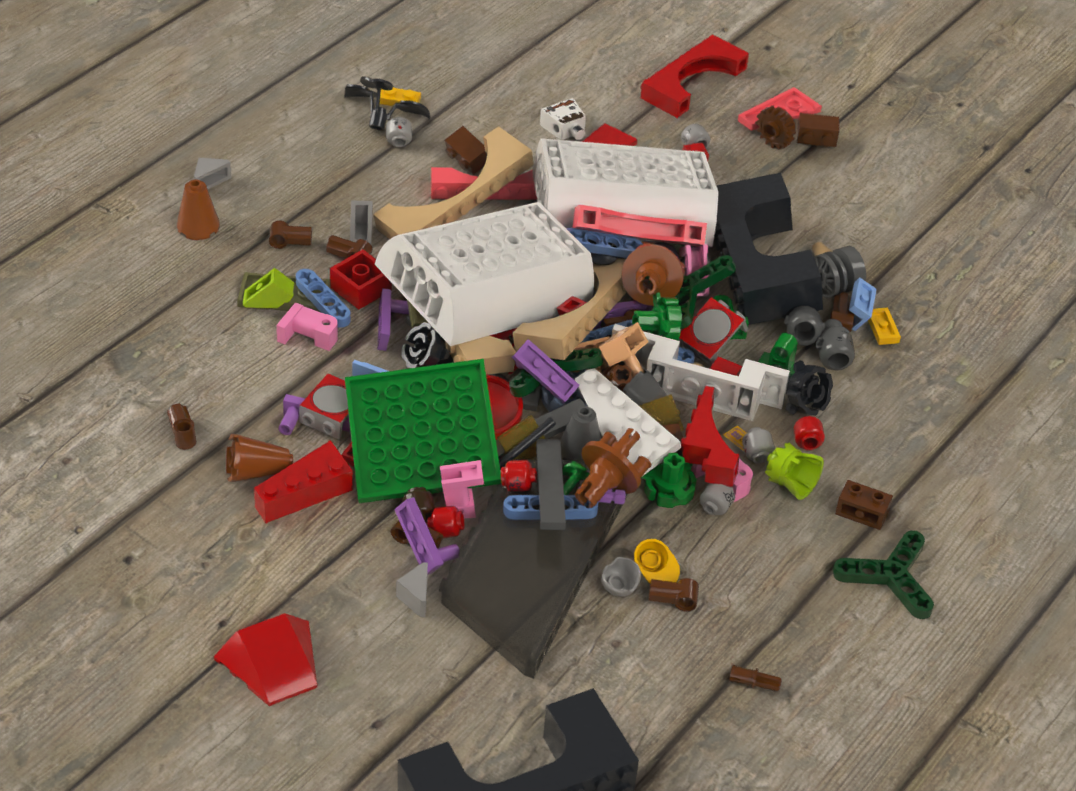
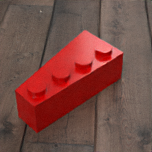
[254,440,353,523]

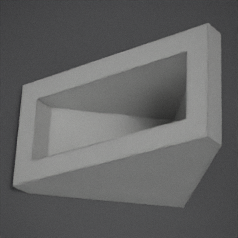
[194,158,231,189]
[350,200,373,244]
[396,562,428,617]

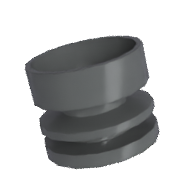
[814,245,866,298]

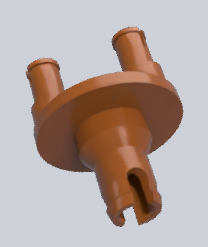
[622,242,685,306]
[575,428,651,508]

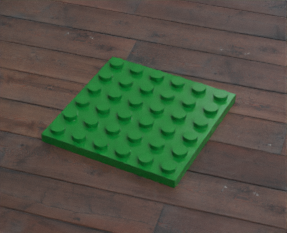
[345,359,502,503]

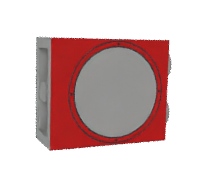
[679,297,749,366]
[299,374,349,439]

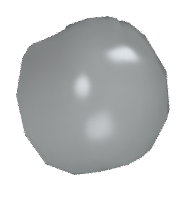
[601,557,641,597]

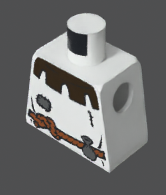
[540,98,586,140]

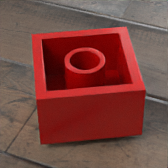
[330,249,392,310]

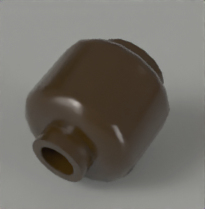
[402,487,435,523]

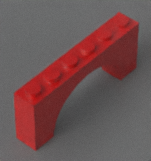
[640,34,749,118]

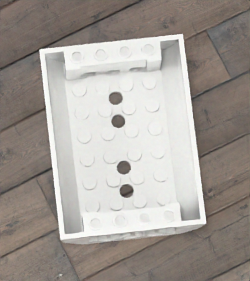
[532,138,718,247]
[375,202,594,346]

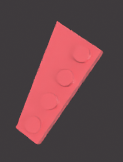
[738,87,822,131]

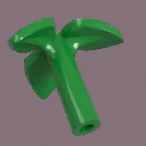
[562,461,590,495]

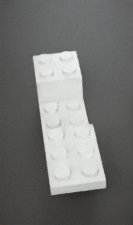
[612,324,790,421]

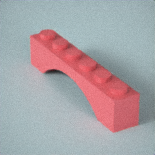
[431,167,537,200]
[572,205,707,247]

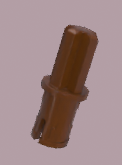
[729,665,782,691]

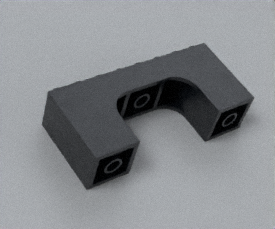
[714,172,823,325]
[397,688,639,791]

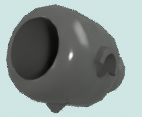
[784,306,825,346]
[816,319,855,370]

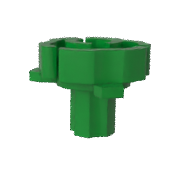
[632,292,682,341]
[641,453,697,508]

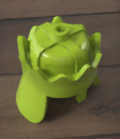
[765,443,824,500]

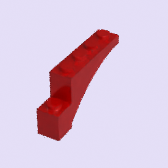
[680,386,739,487]

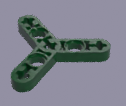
[645,255,736,329]
[509,348,603,397]
[833,531,934,619]

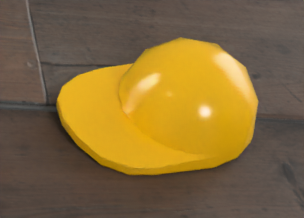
[634,539,680,583]

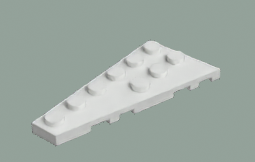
[575,368,682,475]

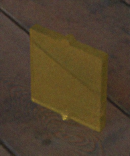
[639,394,684,431]
[497,415,545,461]

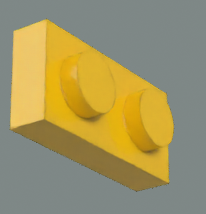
[380,87,421,106]
[868,307,901,345]

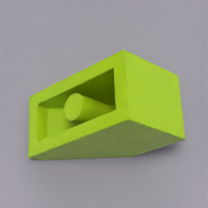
[243,268,294,308]

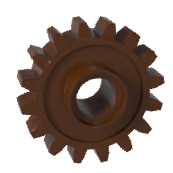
[755,106,796,150]

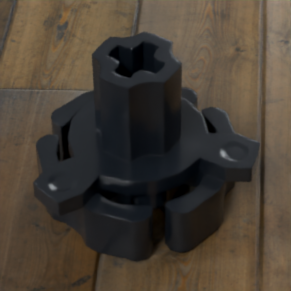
[401,322,453,369]
[786,360,833,416]

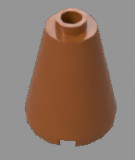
[177,179,220,240]
[226,434,293,482]

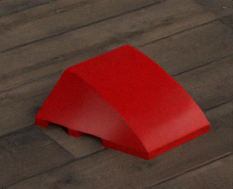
[214,613,317,706]

